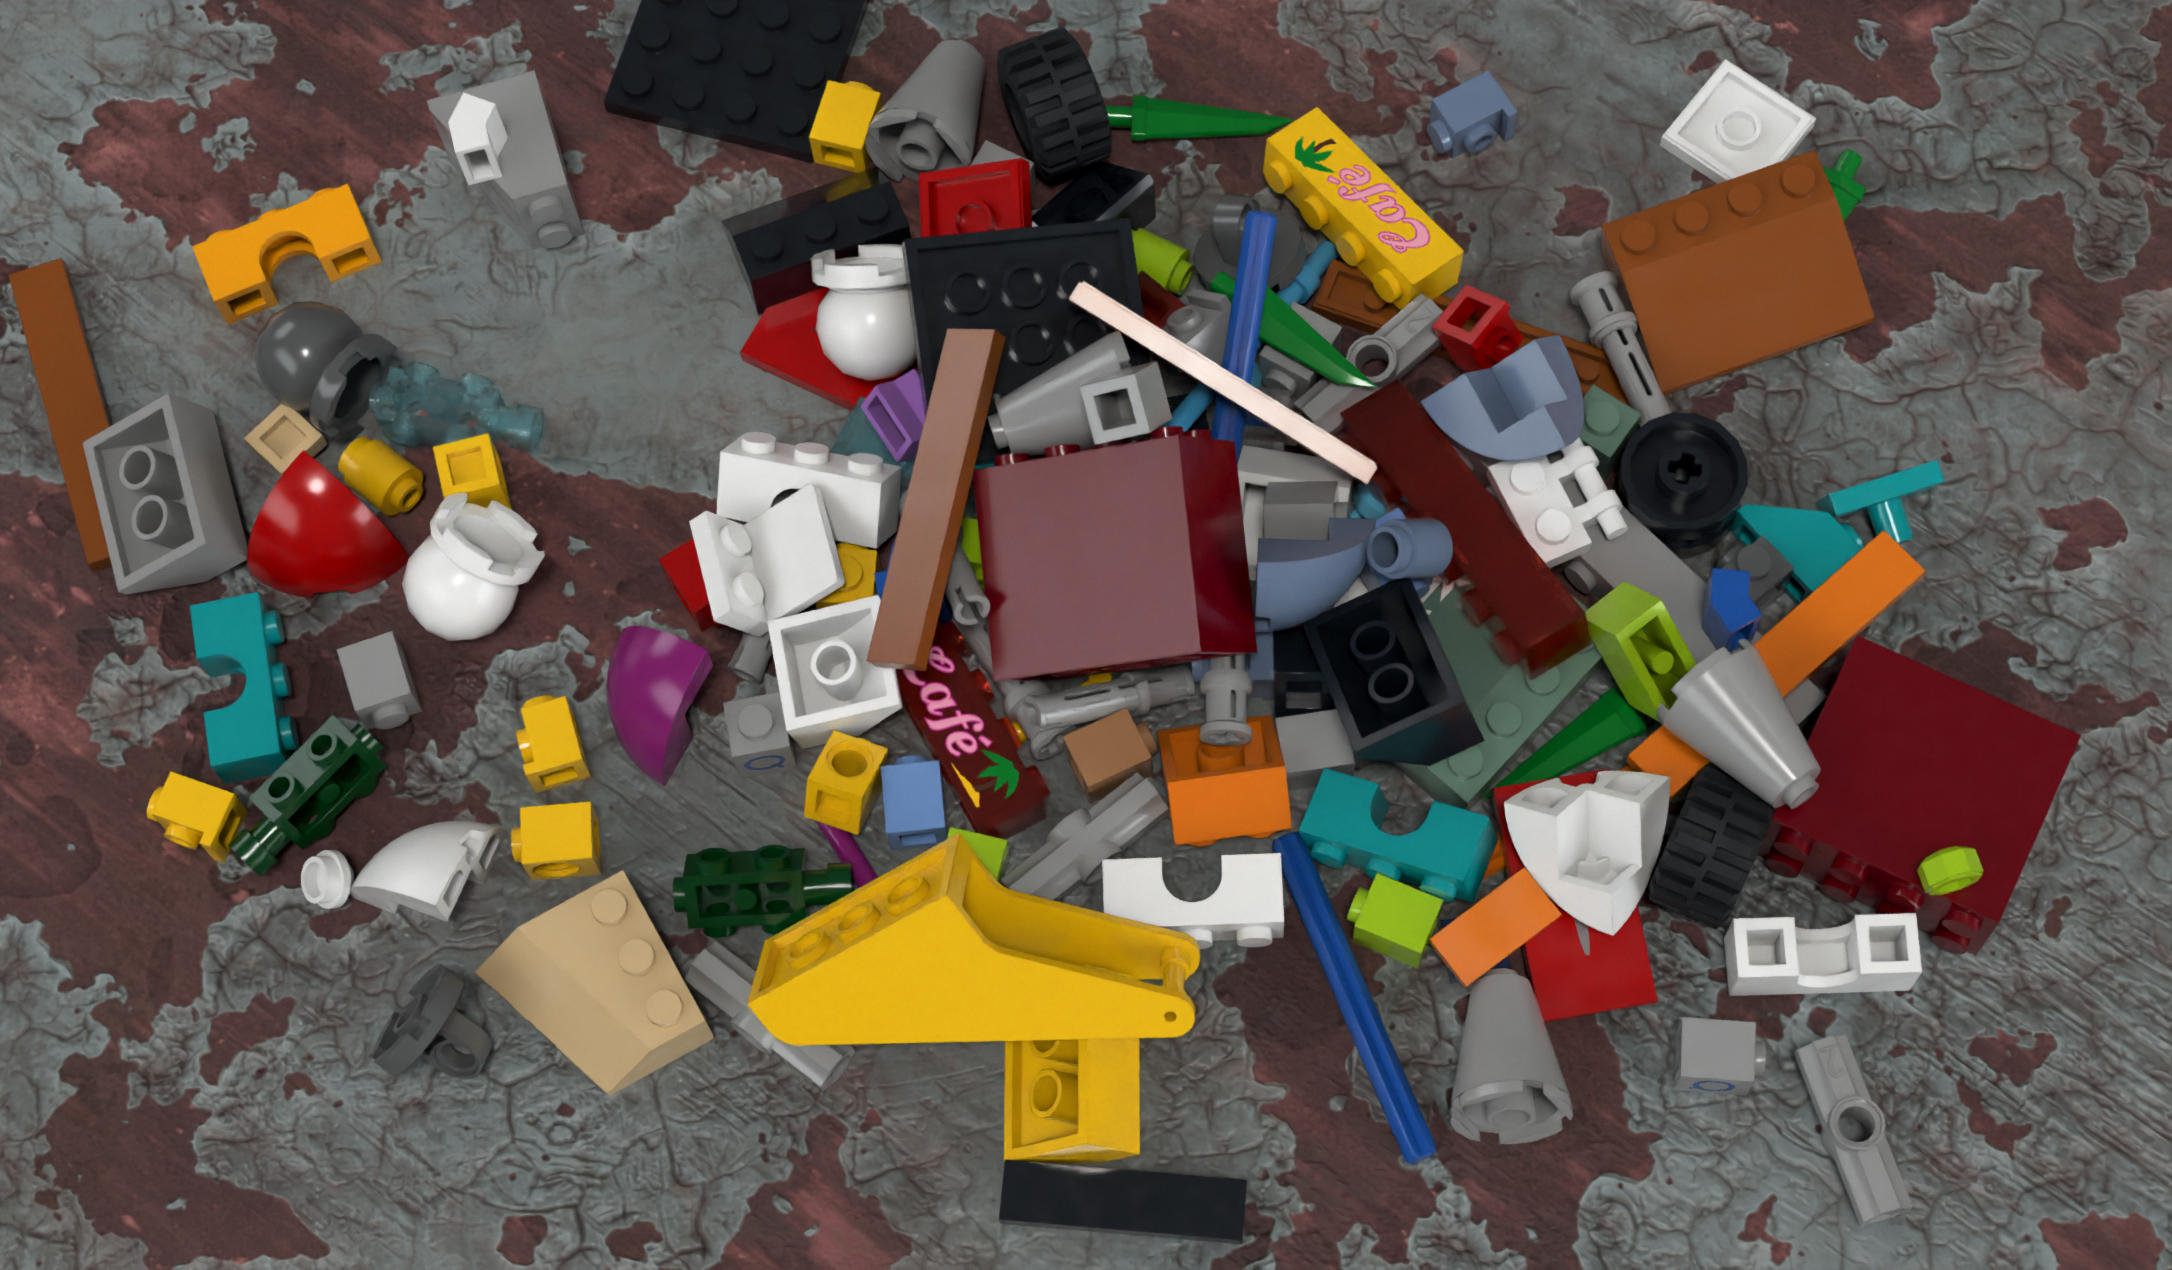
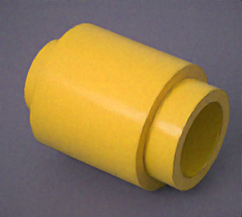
[338,436,423,516]

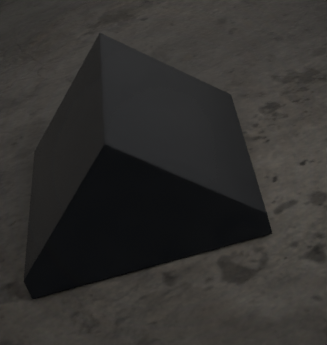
[1032,161,1156,231]

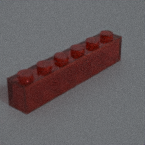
[1340,379,1591,680]

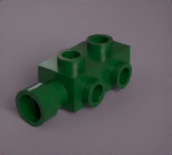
[228,715,386,877]
[673,845,855,938]

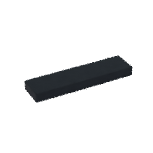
[999,1160,1247,1244]

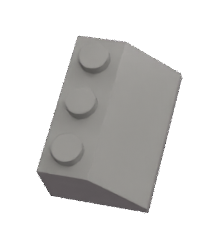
[82,393,248,594]

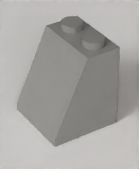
[427,70,585,249]

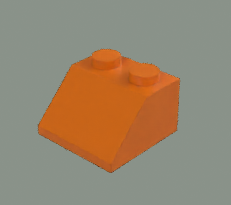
[1156,714,1292,847]

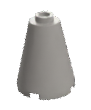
[865,40,986,190]
[987,330,1148,456]
[1657,639,1821,809]
[1449,968,1573,1144]

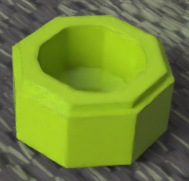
[1917,846,1984,895]

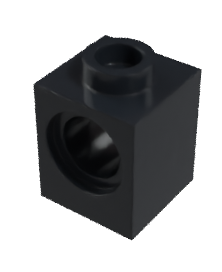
[1273,627,1333,717]

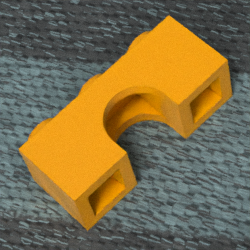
[192,183,382,325]

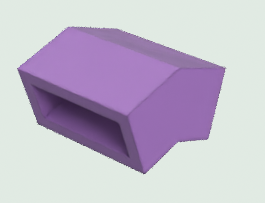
[860,369,925,463]

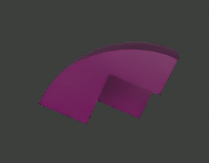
[606,626,713,786]

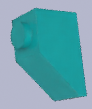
[1730,504,1864,606]

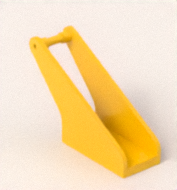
[747,833,1200,1046]

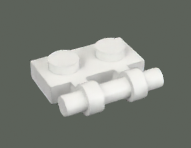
[1487,437,1628,573]

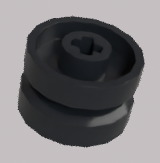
[1613,413,1748,559]

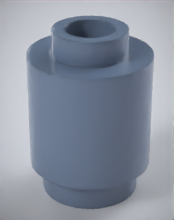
[1366,518,1453,579]

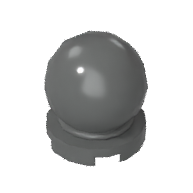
[255,301,402,440]

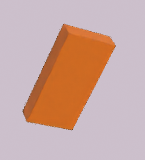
[1428,867,1562,989]

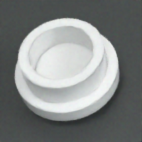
[301,850,354,909]

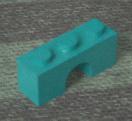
[190,592,299,784]
[1298,768,1498,903]

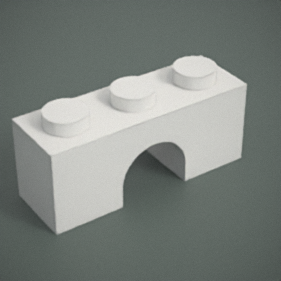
[717,432,902,549]
[1102,853,1284,949]
[1724,913,1922,996]

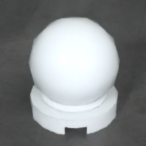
[811,244,917,381]
[402,493,545,641]

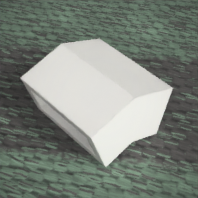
[448,92,508,185]

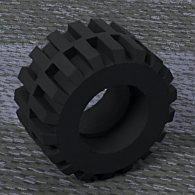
[997,27,1112,181]
[1648,763,1776,929]

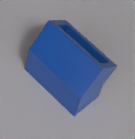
[1702,568,1762,653]

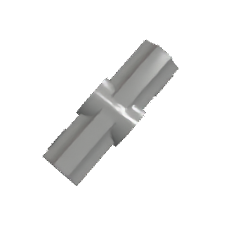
[1293,293,1443,436]
[1000,772,1169,902]
[683,941,855,1092]
[1794,1034,1913,1226]

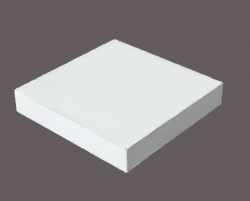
[1660,59,1816,184]

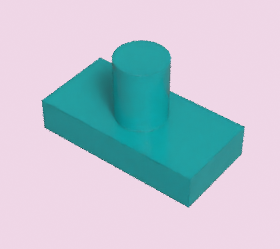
[1815,460,1945,544]

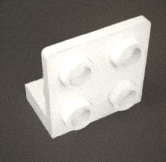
[689,484,845,637]

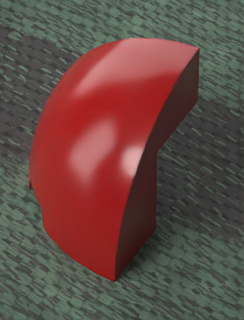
[247,450,410,598]

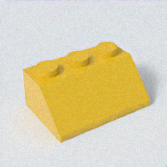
[1004,964,1140,1164]

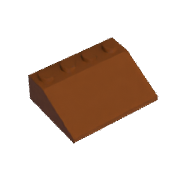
[1601,150,1875,396]

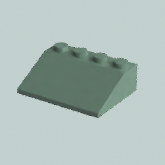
[1333,542,1605,811]

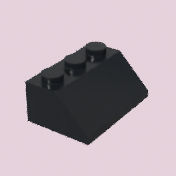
[721,167,911,315]
[1302,578,1485,766]

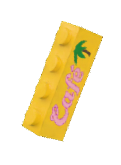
[1263,107,1464,311]

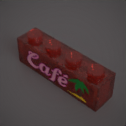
[896,618,1050,840]

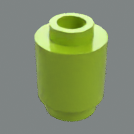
[1131,228,1194,301]

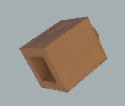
[1063,707,1158,804]

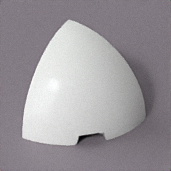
[1504,771,1670,935]
[350,821,507,922]

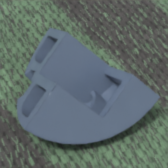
[1421,335,1584,461]
[1254,517,1376,632]

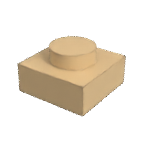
[243,404,327,477]

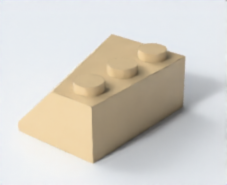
[475,870,714,1096]

